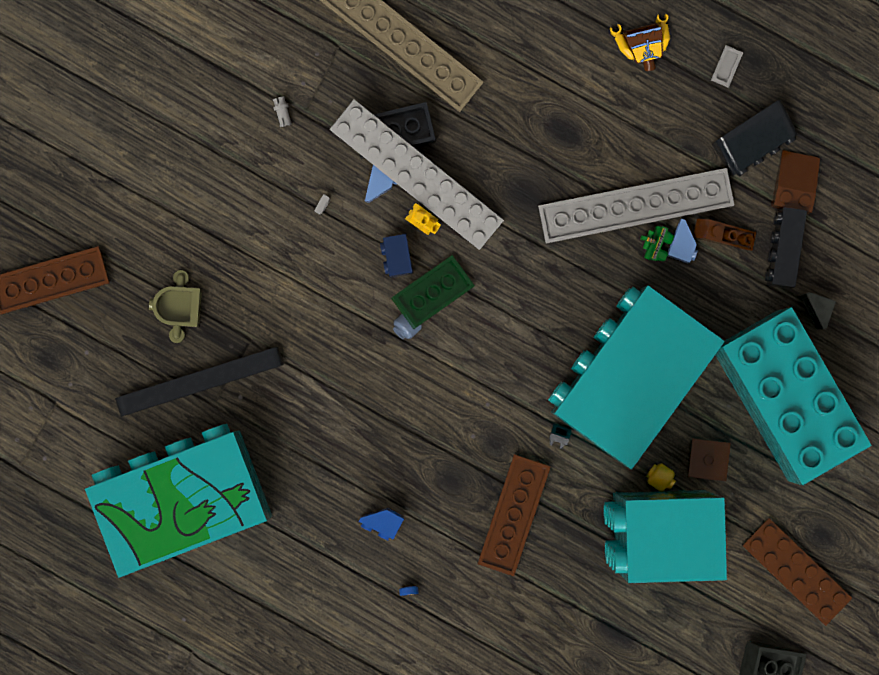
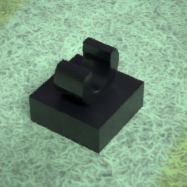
[549,424,572,449]

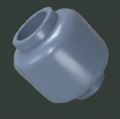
[393,314,422,339]

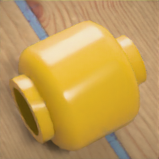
[646,463,676,492]

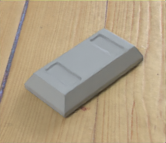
[711,45,743,88]

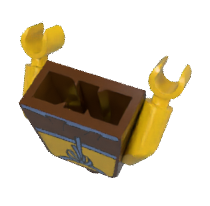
[610,14,670,71]

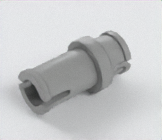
[273,96,292,127]

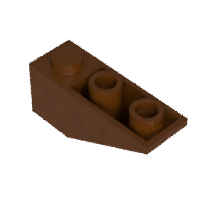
[693,219,756,251]

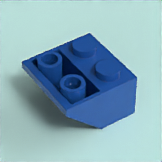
[359,508,404,541]

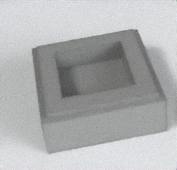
[314,194,330,215]

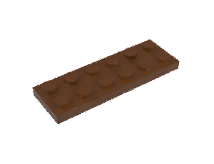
[0,246,110,315]
[477,454,550,576]
[742,518,852,626]

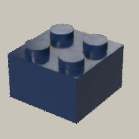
[380,234,413,278]

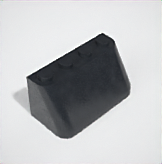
[712,100,798,177]

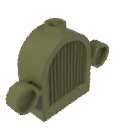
[149,270,202,343]

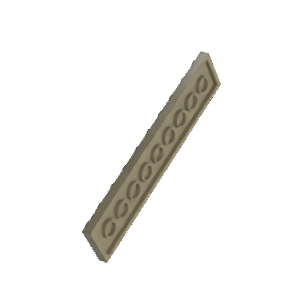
[319,0,484,113]

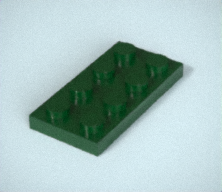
[391,255,475,329]

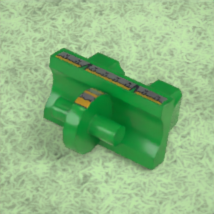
[640,226,674,261]

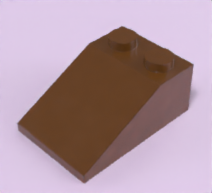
[771,150,820,214]

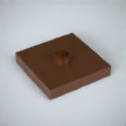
[687,439,731,481]

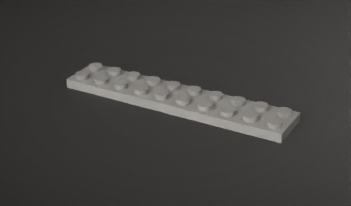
[330,99,504,250]
[538,168,734,244]

